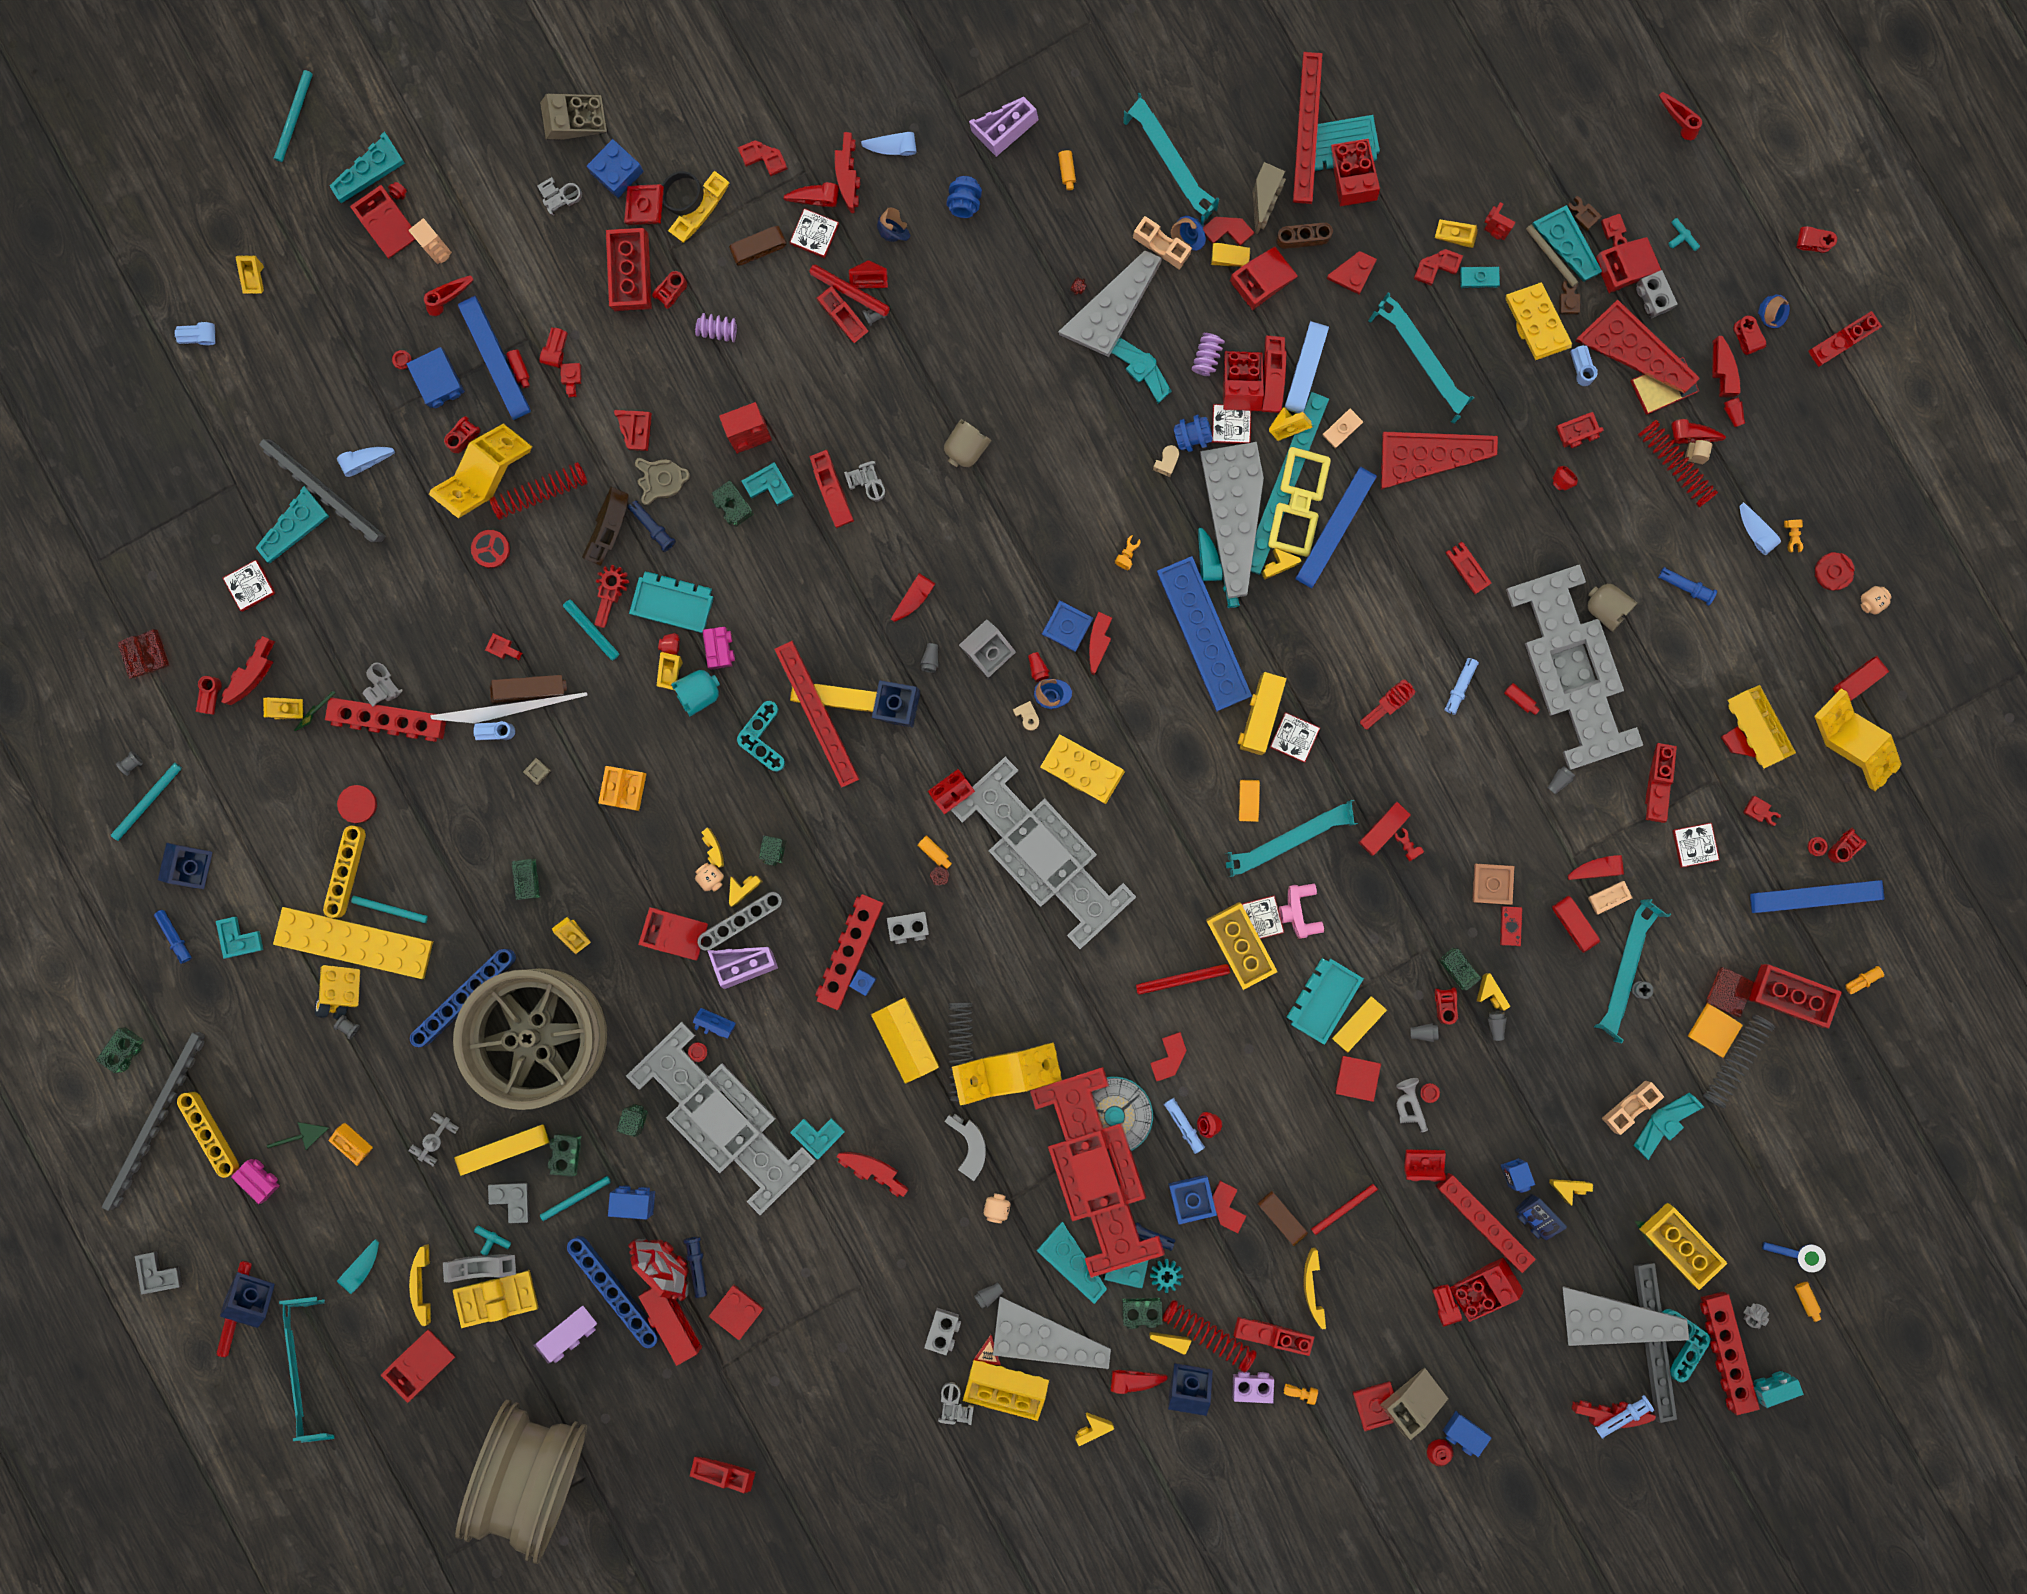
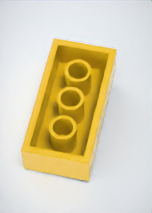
[1237,672,1287,755]
[1206,902,1277,990]
[1640,1203,1727,1290]

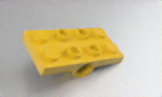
[1506,282,1572,360]
[1041,734,1125,804]
[453,1270,539,1328]

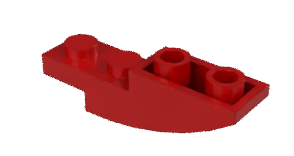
[835,132,860,213]
[1808,311,1882,367]
[1262,335,1286,413]
[810,450,854,528]
[221,636,275,705]
[1645,743,1677,823]
[836,1152,909,1197]
[1233,1317,1314,1356]
[1572,1400,1656,1428]

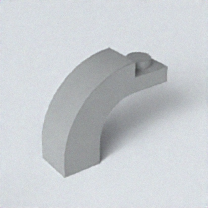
[945,1114,986,1181]
[443,1254,516,1283]

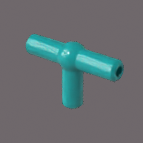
[1669,218,1700,251]
[474,1226,511,1256]

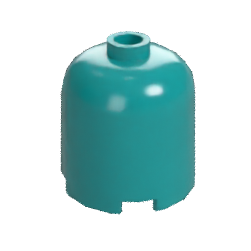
[671,670,720,717]

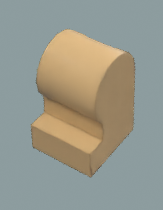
[1685,440,1713,465]
[1153,445,1179,477]
[1013,701,1039,731]

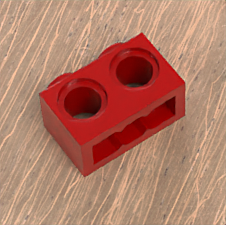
[928,769,975,814]

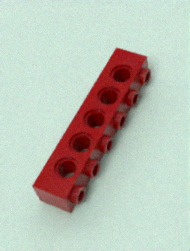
[325,698,446,742]
[815,894,884,1010]
[1435,1173,1536,1273]
[1700,1291,1760,1415]

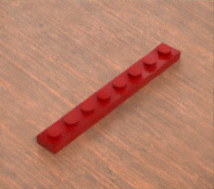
[1293,52,1322,204]
[774,640,859,788]

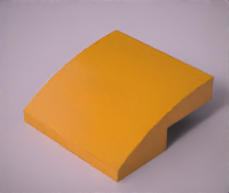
[598,766,646,811]
[1688,1003,1743,1058]

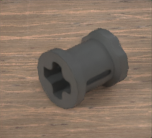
[862,309,887,326]
[116,751,143,776]
[1631,981,1654,999]
[333,1015,360,1040]

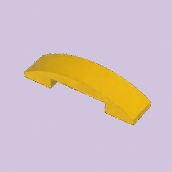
[668,171,730,243]
[409,1244,431,1326]
[1304,1248,1326,1329]

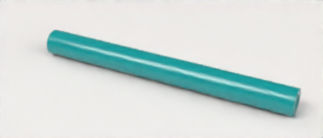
[273,70,313,162]
[111,762,182,841]

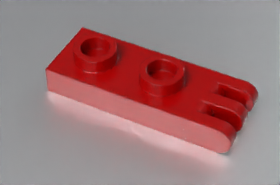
[1446,541,1491,595]

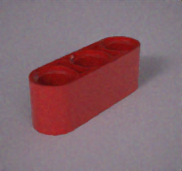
[1833,656,1889,701]
[1552,896,1600,953]

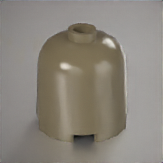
[944,419,992,467]
[1588,583,1638,632]

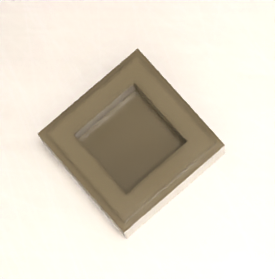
[523,758,551,785]

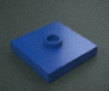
[1042,600,1093,652]

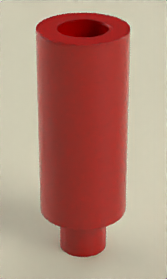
[506,349,530,388]
[1504,683,1540,715]

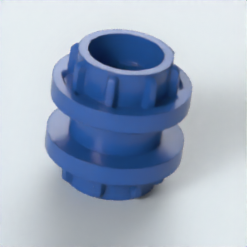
[947,176,982,218]
[1174,415,1213,452]

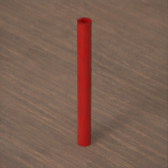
[1311,1184,1378,1235]

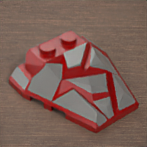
[629,1239,688,1301]

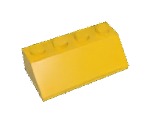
[1728,685,1796,768]
[871,997,940,1084]
[963,1360,1049,1421]

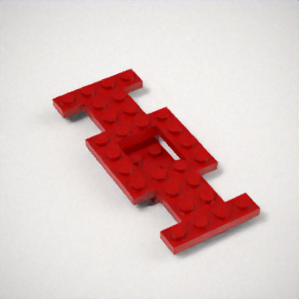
[1030,1067,1165,1277]

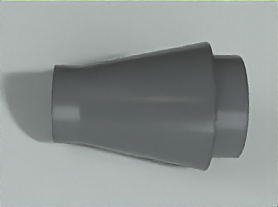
[920,643,939,673]
[1547,766,1575,794]
[1487,1011,1507,1041]
[1411,1023,1439,1042]
[974,1282,1004,1309]

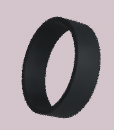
[662,171,704,215]

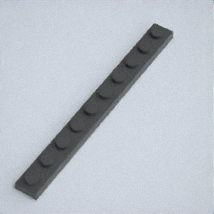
[102,1032,206,1211]

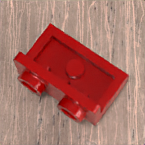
[1484,202,1515,240]
[1556,412,1604,448]
[1404,1150,1446,1182]

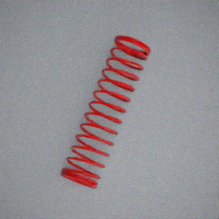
[1638,419,1718,507]
[490,462,587,520]
[1162,1300,1257,1373]

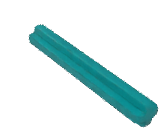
[563,600,619,661]

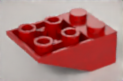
[1331,138,1380,206]
[350,185,416,259]
[1595,237,1661,293]
[1230,247,1298,311]
[1223,351,1264,411]
[638,907,708,961]
[1450,1257,1524,1322]
[381,1329,455,1403]

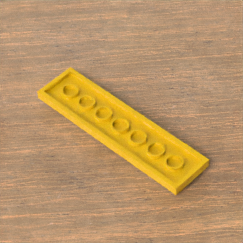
[273,907,433,979]

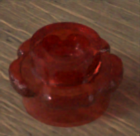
[1070,277,1087,295]
[930,867,949,886]

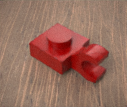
[561,363,582,397]
[485,633,523,660]

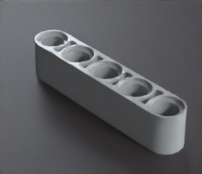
[698,892,782,950]

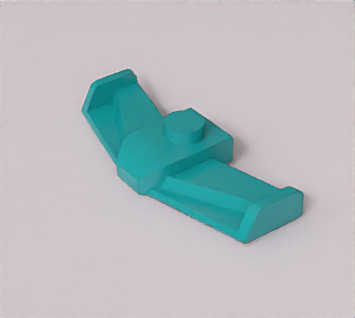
[1111,337,1172,404]
[1633,1093,1704,1160]

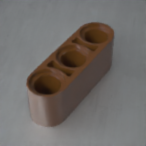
[1276,223,1333,249]
[729,226,787,266]
[1257,1191,1308,1246]

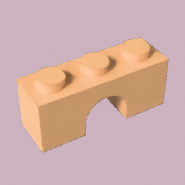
[1133,216,1192,270]
[409,218,452,265]
[1602,1081,1664,1135]

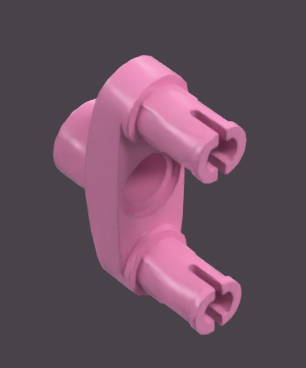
[1279,884,1324,939]

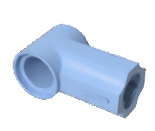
[175,322,215,345]
[1570,345,1598,386]
[474,721,515,740]

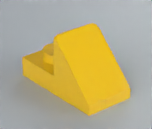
[236,256,264,294]
[1269,407,1312,441]
[1262,548,1301,580]
[657,652,683,690]
[263,697,303,719]
[729,875,763,907]
[552,917,591,954]
[1477,973,1510,1011]
[1549,1179,1593,1206]
[1075,1413,1114,1446]

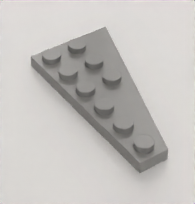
[1058,251,1162,357]
[1563,1286,1689,1346]
[993,1296,1111,1369]

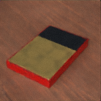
[1630,357,1699,415]

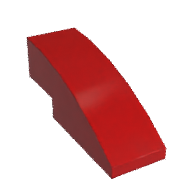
[815,286,868,343]
[1712,336,1740,398]
[1089,612,1112,675]
[1358,802,1411,856]
[690,1457,755,1493]

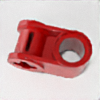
[1796,227,1837,253]
[652,271,687,309]
[1734,316,1766,355]
[444,416,481,453]
[1828,828,1867,863]
[1435,987,1458,1025]

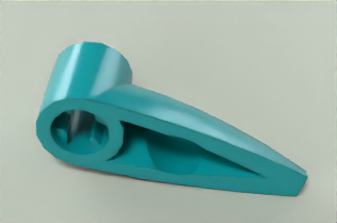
[1198,528,1222,581]
[337,1239,379,1294]

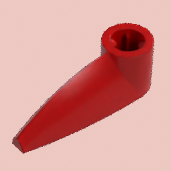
[1659,92,1702,140]
[783,182,839,207]
[424,275,474,316]
[1671,419,1726,444]
[891,573,936,622]
[1568,855,1624,880]
[1111,1370,1168,1394]

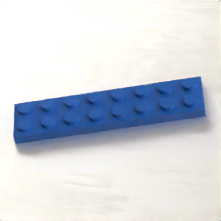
[1157,556,1252,712]

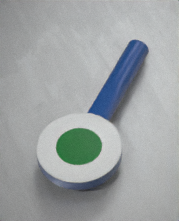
[1762,1242,1826,1272]

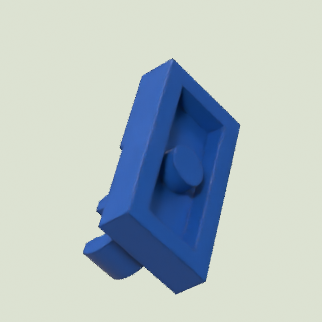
[693,1008,736,1039]

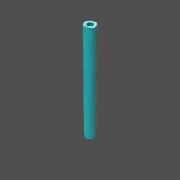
[351,896,428,923]
[540,1176,611,1221]

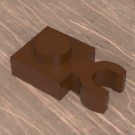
[1567,196,1602,231]
[1559,281,1580,314]

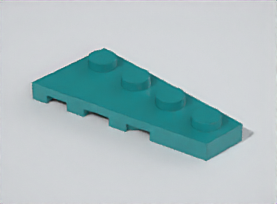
[1036,1221,1107,1304]

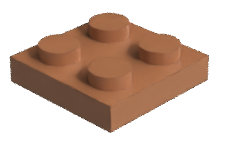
[1473,864,1514,905]

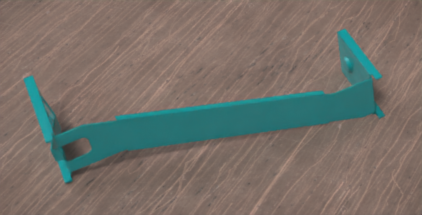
[1123,93,1219,226]
[1368,293,1474,424]
[1225,800,1358,877]
[1594,899,1671,1043]
[279,1297,334,1443]

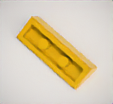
[1332,997,1387,1052]

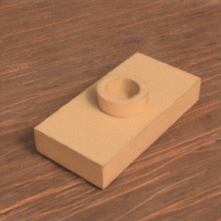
[1322,408,1363,449]
[1588,881,1632,915]

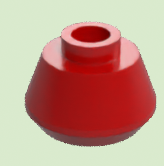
[1553,466,1578,490]
[658,633,680,656]
[1197,1112,1222,1138]
[1427,1439,1453,1466]

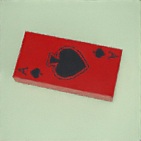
[1500,907,1522,946]

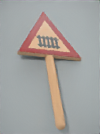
[972,1335,1001,1400]

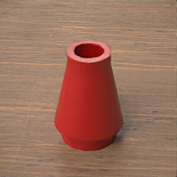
[1724,397,1745,427]
[1028,652,1050,682]

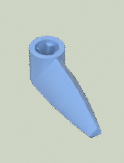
[861,132,917,156]
[337,447,395,477]
[1740,502,1781,555]

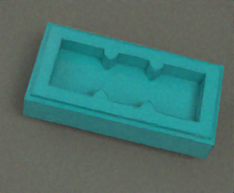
[1460,267,1500,288]

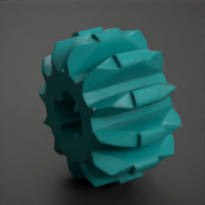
[1150,1259,1183,1293]

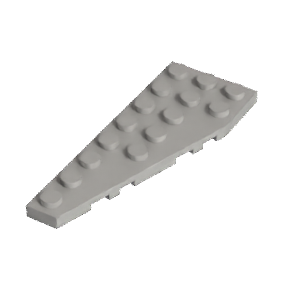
[1200,442,1264,599]

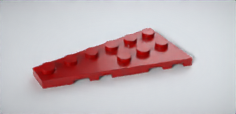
[1576,300,1700,393]
[1381,432,1498,489]

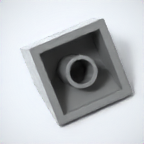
[959,620,1016,678]

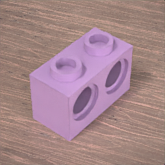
[1232,1371,1274,1403]

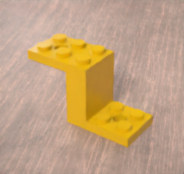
[429,423,532,518]
[1814,689,1901,791]
[952,1043,1062,1105]

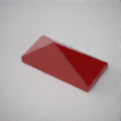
[849,260,888,288]

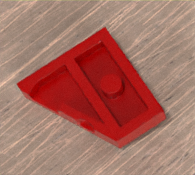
[1327,251,1377,294]
[614,410,652,451]

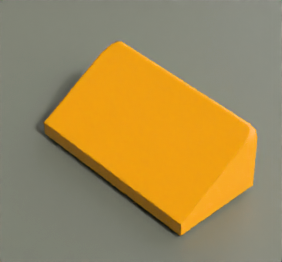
[328,1123,373,1166]

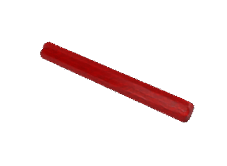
[809,265,890,316]
[1136,964,1230,994]
[216,1261,251,1357]

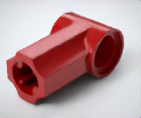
[540,328,568,368]
[196,676,222,715]
[1432,1284,1462,1327]

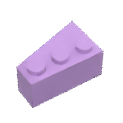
[969,97,1038,157]
[707,947,778,989]
[534,1306,597,1363]

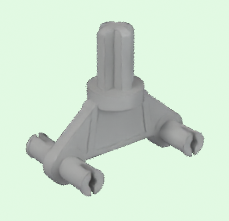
[409,1112,459,1166]

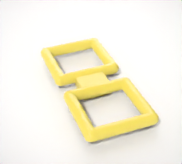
[1268,447,1331,557]

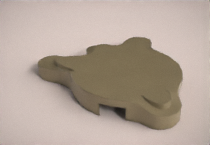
[635,458,690,506]

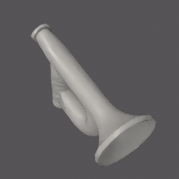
[1396,1078,1428,1132]

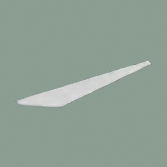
[430,693,587,723]

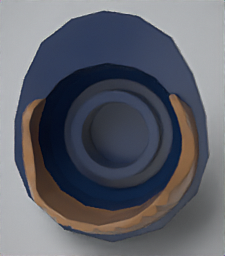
[877,207,910,242]

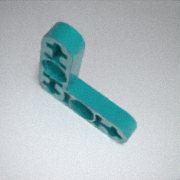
[737,701,785,772]
[1662,1309,1710,1382]

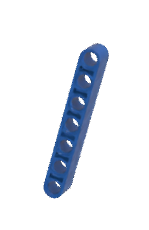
[458,296,531,420]
[1295,466,1377,588]
[1750,880,1885,913]
[410,949,516,1047]
[567,1236,660,1348]

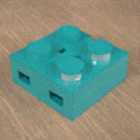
[1753,1371,1804,1408]

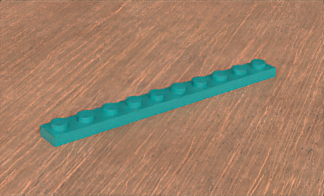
[1251,392,1329,575]

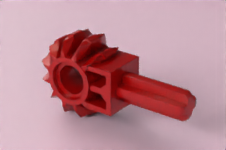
[595,565,629,628]
[1360,680,1415,730]

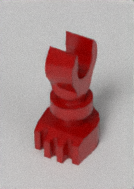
[1394,828,1424,862]

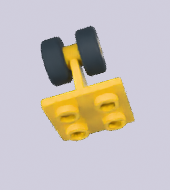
[315,965,360,1019]

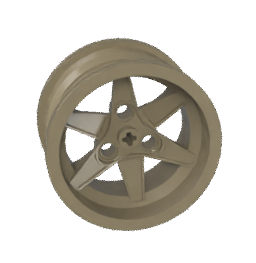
[453,968,607,1110]
[455,1399,587,1564]

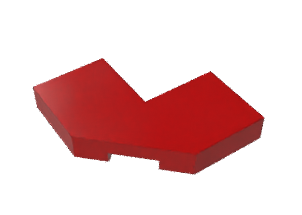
[738,140,788,176]
[1203,217,1254,246]
[1414,249,1463,285]
[1721,726,1756,758]
[1150,1032,1187,1081]
[1212,1181,1246,1233]

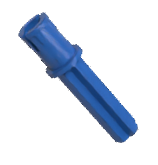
[154,910,192,964]

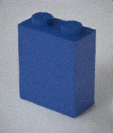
[406,347,465,408]

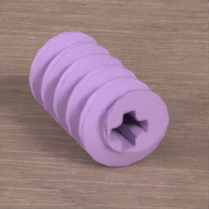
[695,313,737,343]
[1191,333,1225,376]

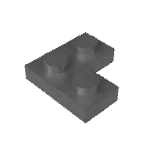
[488,1183,529,1223]
[135,1251,182,1295]

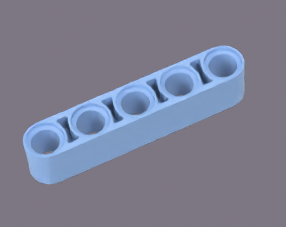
[1285,321,1329,413]

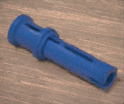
[1658,567,1717,606]

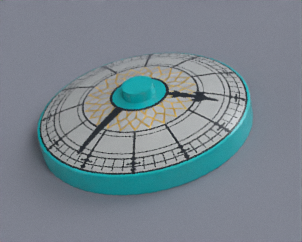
[1092,1077,1153,1154]

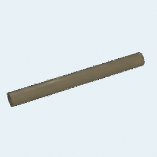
[1526,224,1579,287]

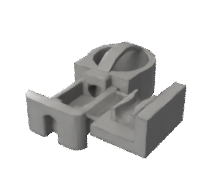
[537,177,582,215]
[844,461,886,502]
[362,663,402,707]
[938,1382,974,1425]

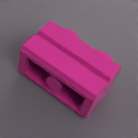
[703,627,735,670]
[231,1159,280,1204]

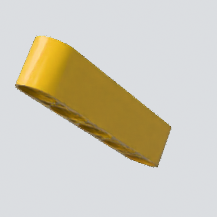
[790,684,877,712]
[323,826,366,918]
[177,1092,239,1177]
[454,1124,550,1176]

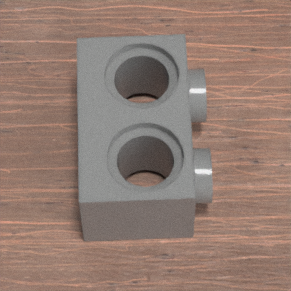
[1636,270,1678,318]
[887,912,929,944]
[924,1308,961,1356]

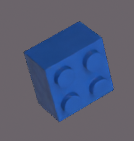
[587,139,644,198]
[1168,1175,1217,1224]
[608,1186,655,1219]

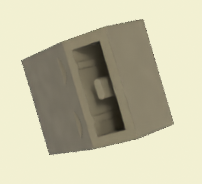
[540,94,607,139]
[1253,162,1286,234]
[1380,1368,1448,1440]

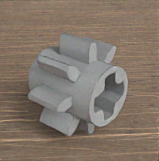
[1743,1303,1769,1329]

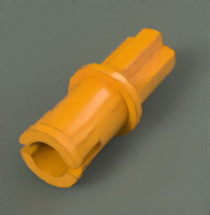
[1845,966,1884,994]

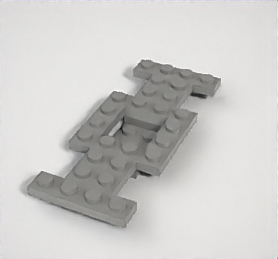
[1506,564,1643,770]
[951,756,1136,949]
[626,1022,816,1215]

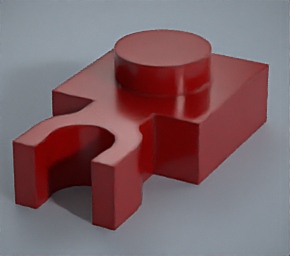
[1601,214,1627,247]
[1743,796,1781,826]

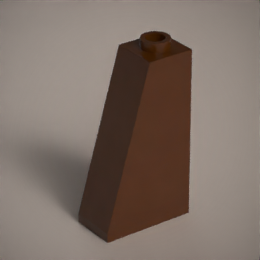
[489,675,567,704]

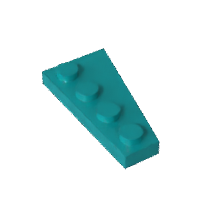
[330,131,405,203]
[1532,205,1602,282]
[256,486,330,564]

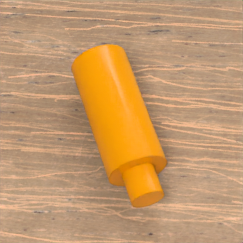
[1058,150,1076,190]
[917,835,952,869]
[1794,1282,1821,1322]

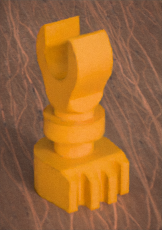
[1784,520,1803,553]
[1114,535,1140,571]
[1284,1384,1318,1405]

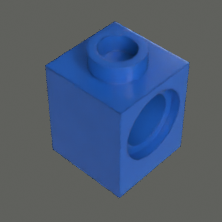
[849,969,877,996]

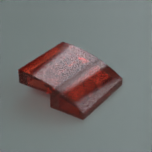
[117,629,169,679]
[1706,967,1754,1018]

